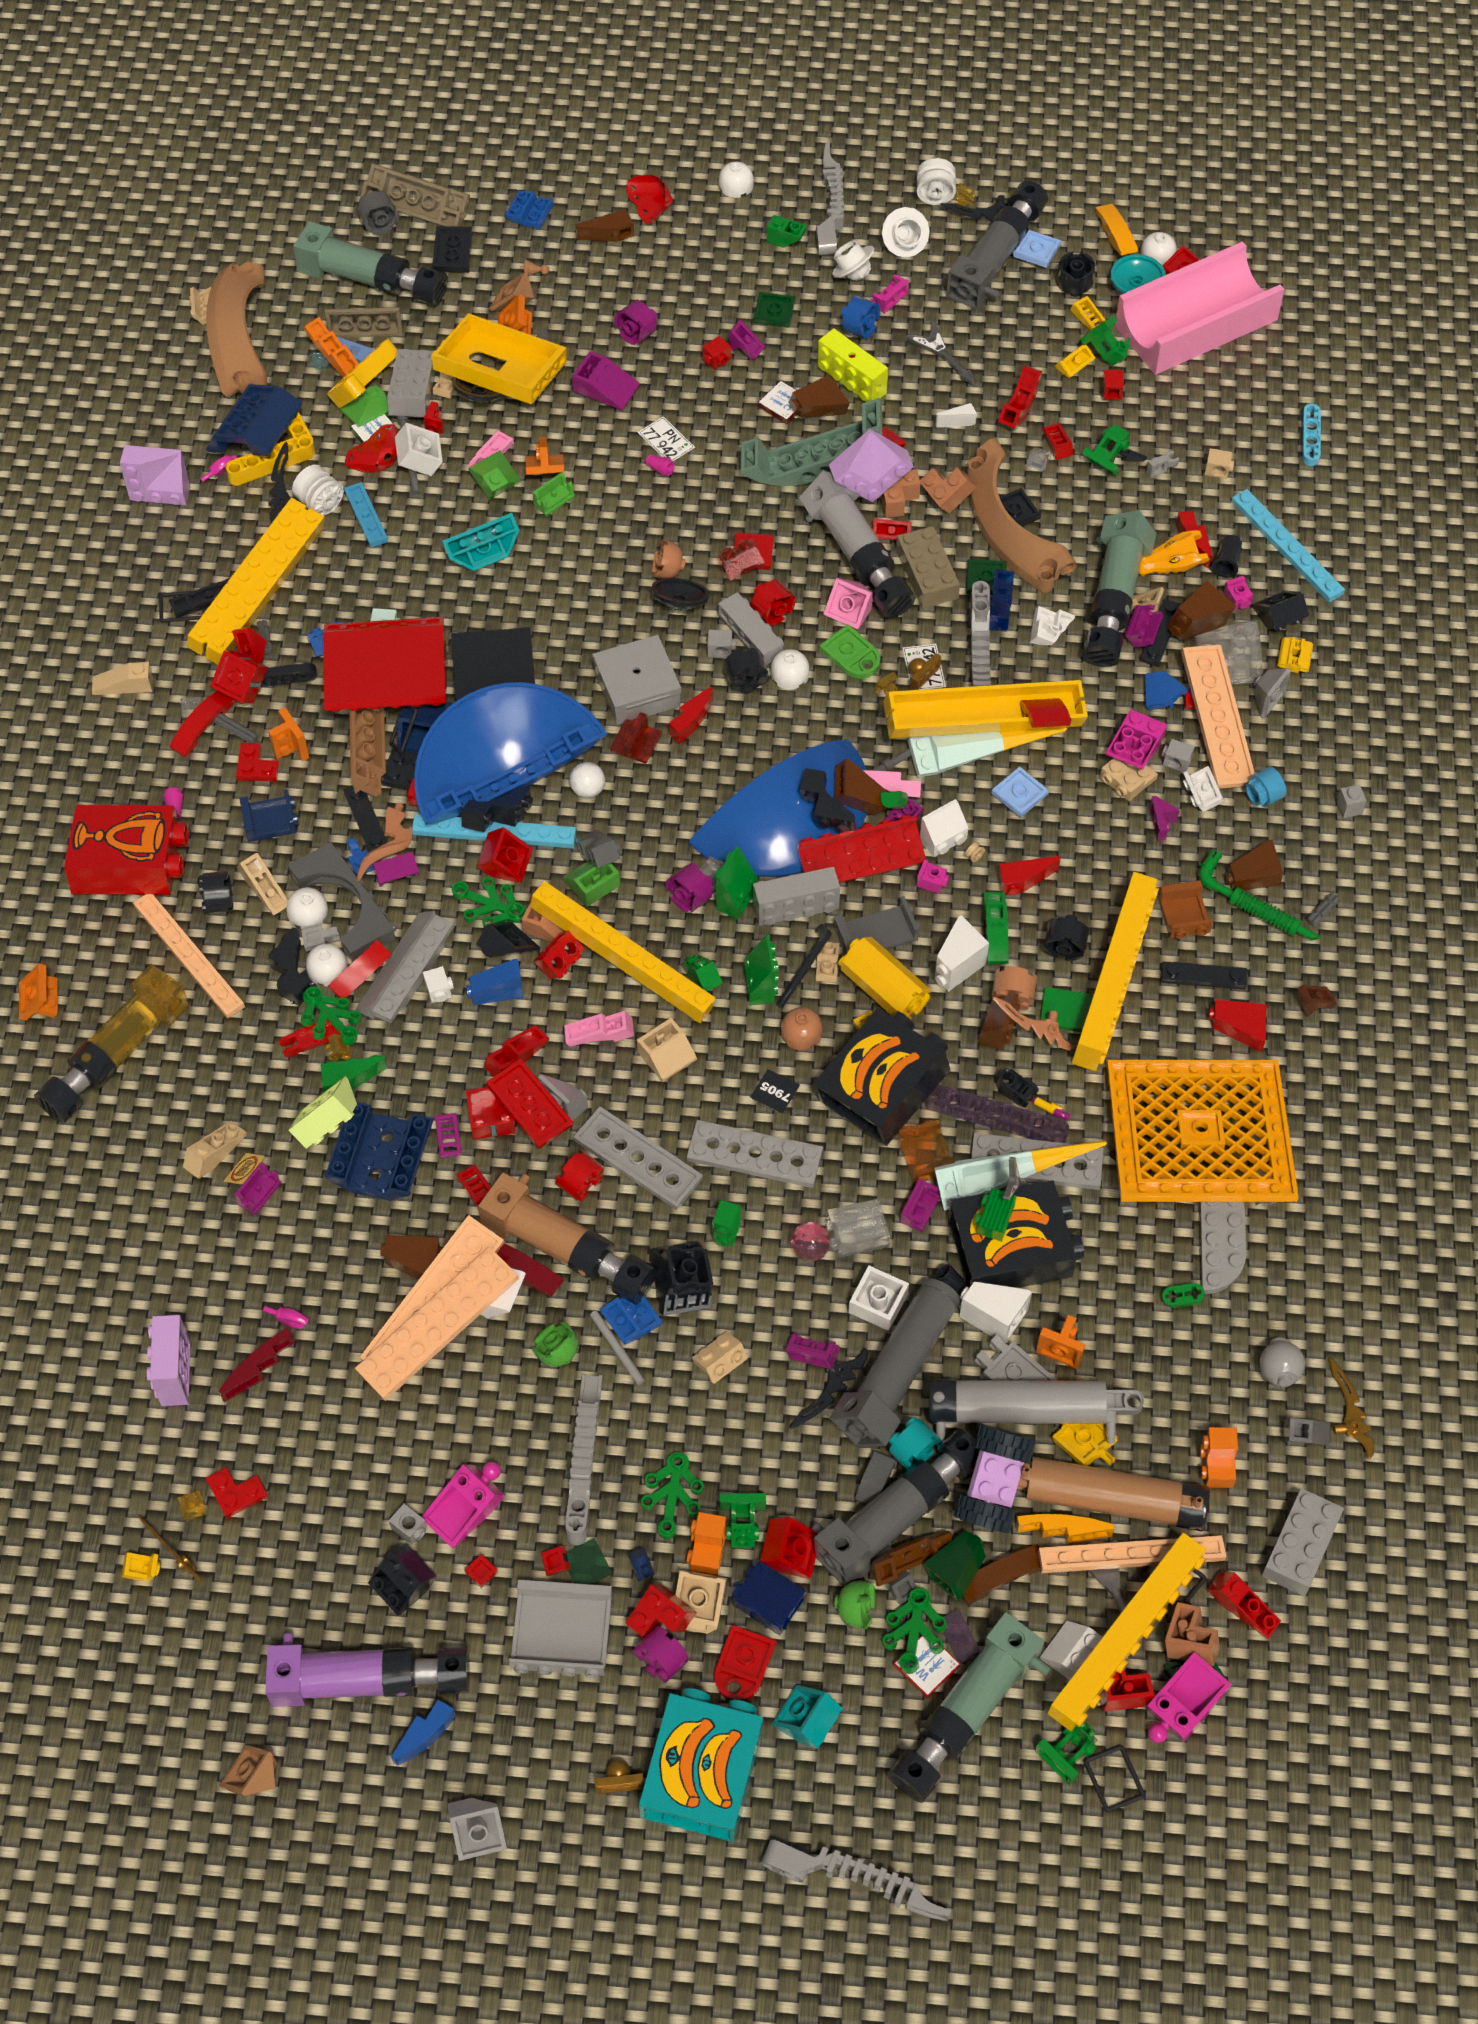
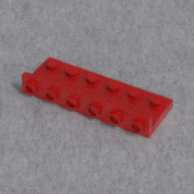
[796,815,926,884]

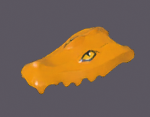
[1139,530,1209,577]

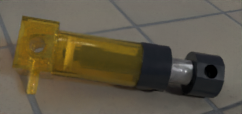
[34,964,189,1123]

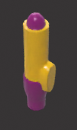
[1032,1097,1071,1121]

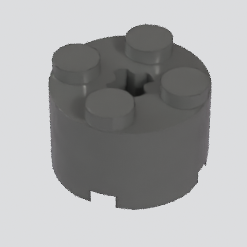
[358,191,399,235]

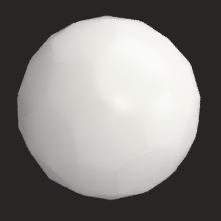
[569,762,605,798]

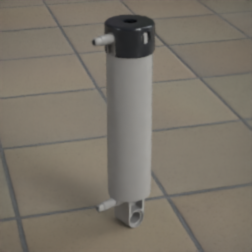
[929,1379,1144,1444]

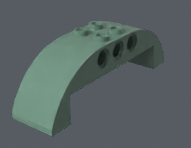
[741,398,882,486]

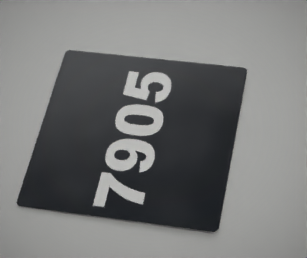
[750,1069,800,1114]

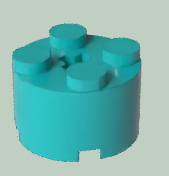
[889,1417,941,1469]

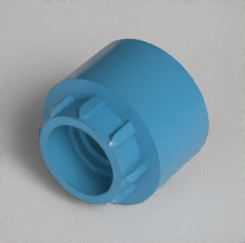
[1246,766,1287,807]

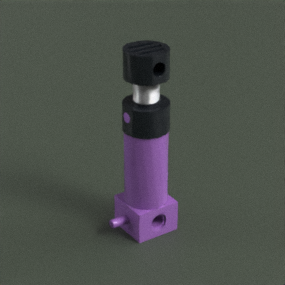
[265,1633,470,1707]

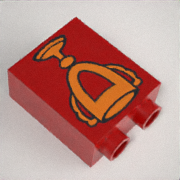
[64,805,189,895]

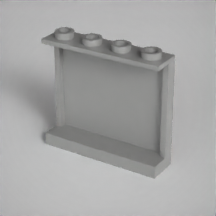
[509,1580,613,1678]

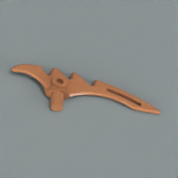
[993,996,1076,1050]

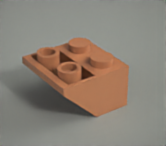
[522,887,564,942]

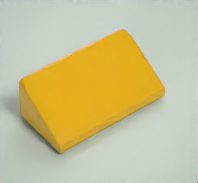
[1055,344,1095,378]

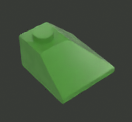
[340,385,389,427]
[469,450,521,500]

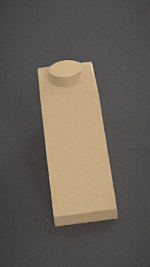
[92,662,153,695]
[237,853,288,916]

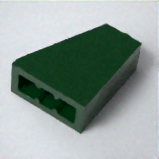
[924,1530,986,1602]

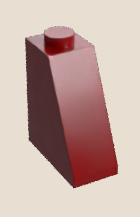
[1209,999,1267,1051]

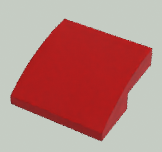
[1020,698,1072,728]

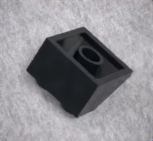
[1252,591,1309,631]

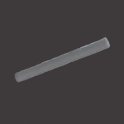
[590,1310,645,1385]

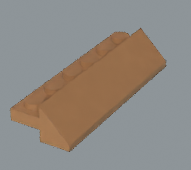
[349,707,386,797]

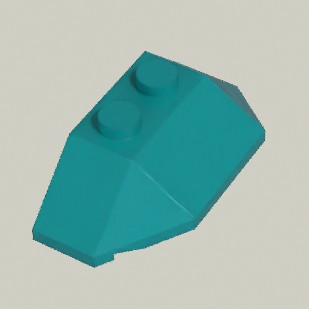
[441,513,520,571]

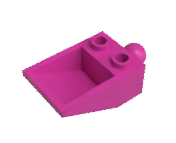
[422,1462,506,1548]
[1147,1652,1232,1743]

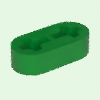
[1162,1283,1205,1308]

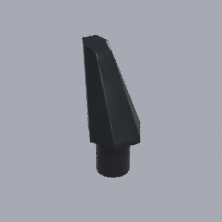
[1118,449,1147,462]

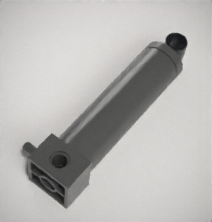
[829,1264,965,1447]

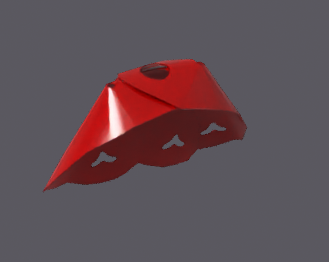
[626,175,673,224]
[345,424,399,473]

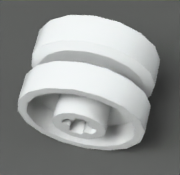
[917,158,956,205]

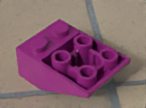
[572,351,640,411]

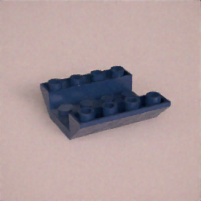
[206,384,303,456]
[325,1102,434,1201]

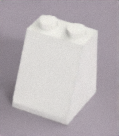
[935,915,989,992]
[959,1282,1032,1343]

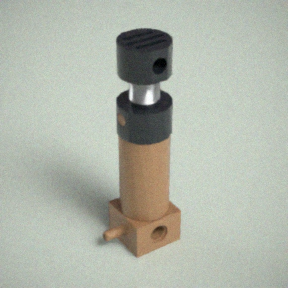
[478,1173,657,1305]

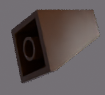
[1167,581,1236,640]

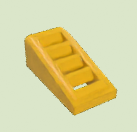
[1070,296,1105,330]

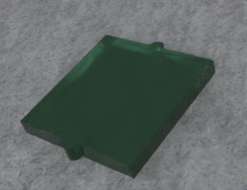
[567,1538,613,1585]

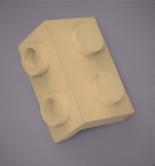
[190,286,212,325]
[692,1331,748,1384]

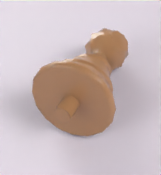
[520,259,549,276]

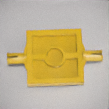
[1052,1424,1118,1466]

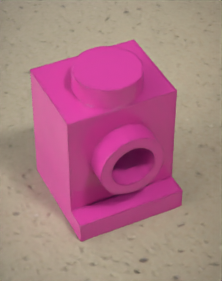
[1223,576,1253,610]
[917,860,950,894]

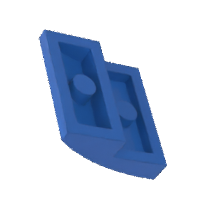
[600,1296,663,1345]

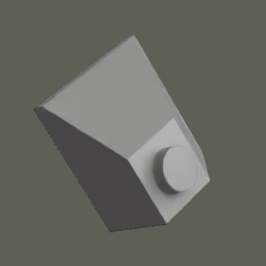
[1254,668,1291,719]
[538,1074,588,1121]
[447,1798,507,1861]

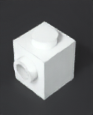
[423,966,454,1003]

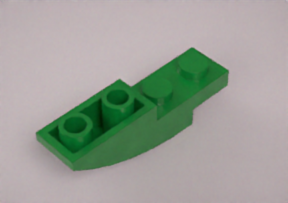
[984,892,1009,964]

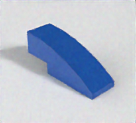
[391,1700,456,1766]

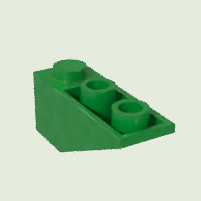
[321,1055,387,1092]

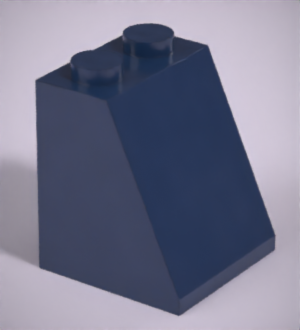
[397,701,452,753]

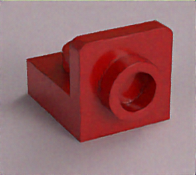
[424,401,444,434]

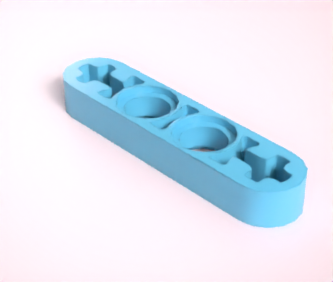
[1302,404,1321,466]

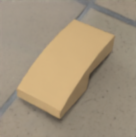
[433,372,455,398]
[816,942,839,982]

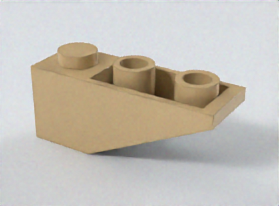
[183,1121,247,1179]

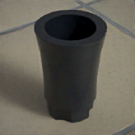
[1212,534,1242,578]

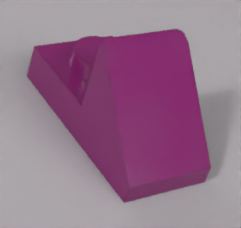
[729,319,765,360]
[1149,796,1180,841]

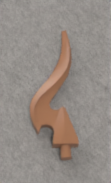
[356,803,412,882]

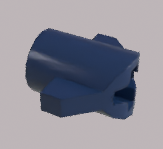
[629,1548,655,1582]

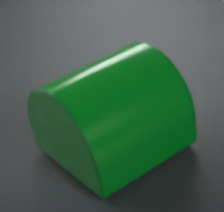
[881,791,908,810]

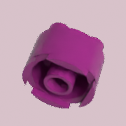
[614,299,657,345]
[666,863,714,912]
[632,1626,689,1683]

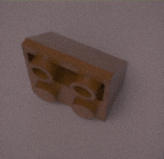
[979,994,1021,1051]

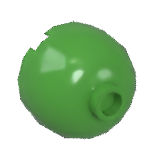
[532,1322,578,1367]
[835,1581,875,1629]

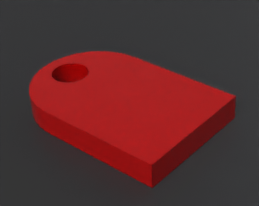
[714,1625,777,1701]

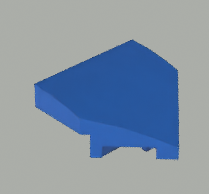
[1145,671,1188,710]

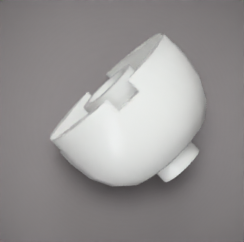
[718,162,754,198]
[1140,232,1177,265]
[770,649,810,689]
[286,887,328,929]
[306,944,348,986]

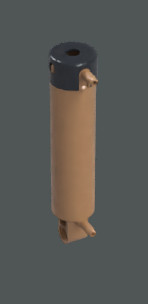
[1017,1457,1210,1531]

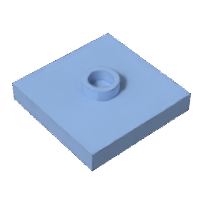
[1014,230,1061,268]
[991,766,1049,818]

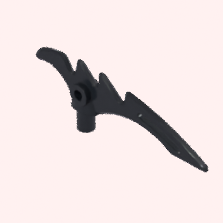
[940,195,1008,221]
[268,442,300,524]
[789,1348,868,1429]

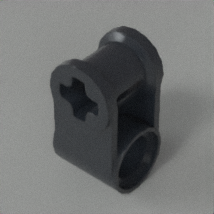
[996,1068,1039,1108]

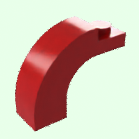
[998,365,1043,428]

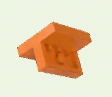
[498,294,532,335]
[525,437,564,475]
[268,707,309,762]
[19,963,58,1021]
[1036,1315,1085,1370]

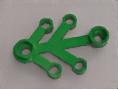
[452,877,526,929]
[301,987,361,1045]
[641,1452,704,1540]
[882,1588,947,1674]

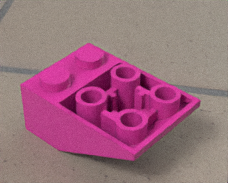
[1106,709,1167,770]

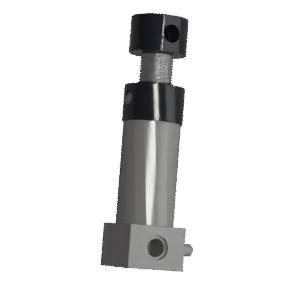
[799,471,916,618]

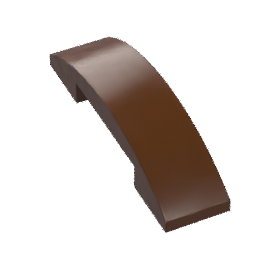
[872,1531,953,1587]
[963,1544,1041,1605]

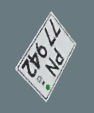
[638,417,695,461]
[903,644,946,690]

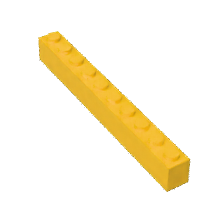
[530,881,715,1024]
[1048,1533,1206,1732]

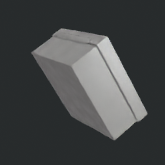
[592,635,681,725]

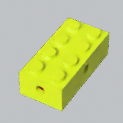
[818,328,888,402]

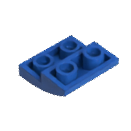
[505,191,554,229]

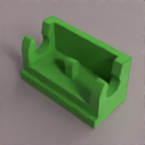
[533,472,575,516]

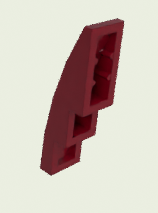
[496,1243,564,1297]
[218,1328,295,1403]

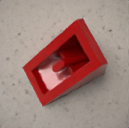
[232,627,267,664]

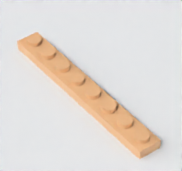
[133,894,245,1019]
[1038,1536,1226,1573]

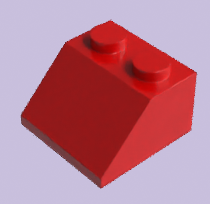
[477,827,533,883]
[760,1517,817,1579]

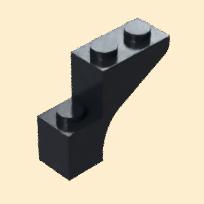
[800,768,856,831]
[461,787,533,832]
[268,927,311,1006]

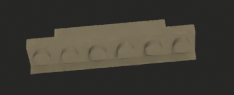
[361,163,470,227]

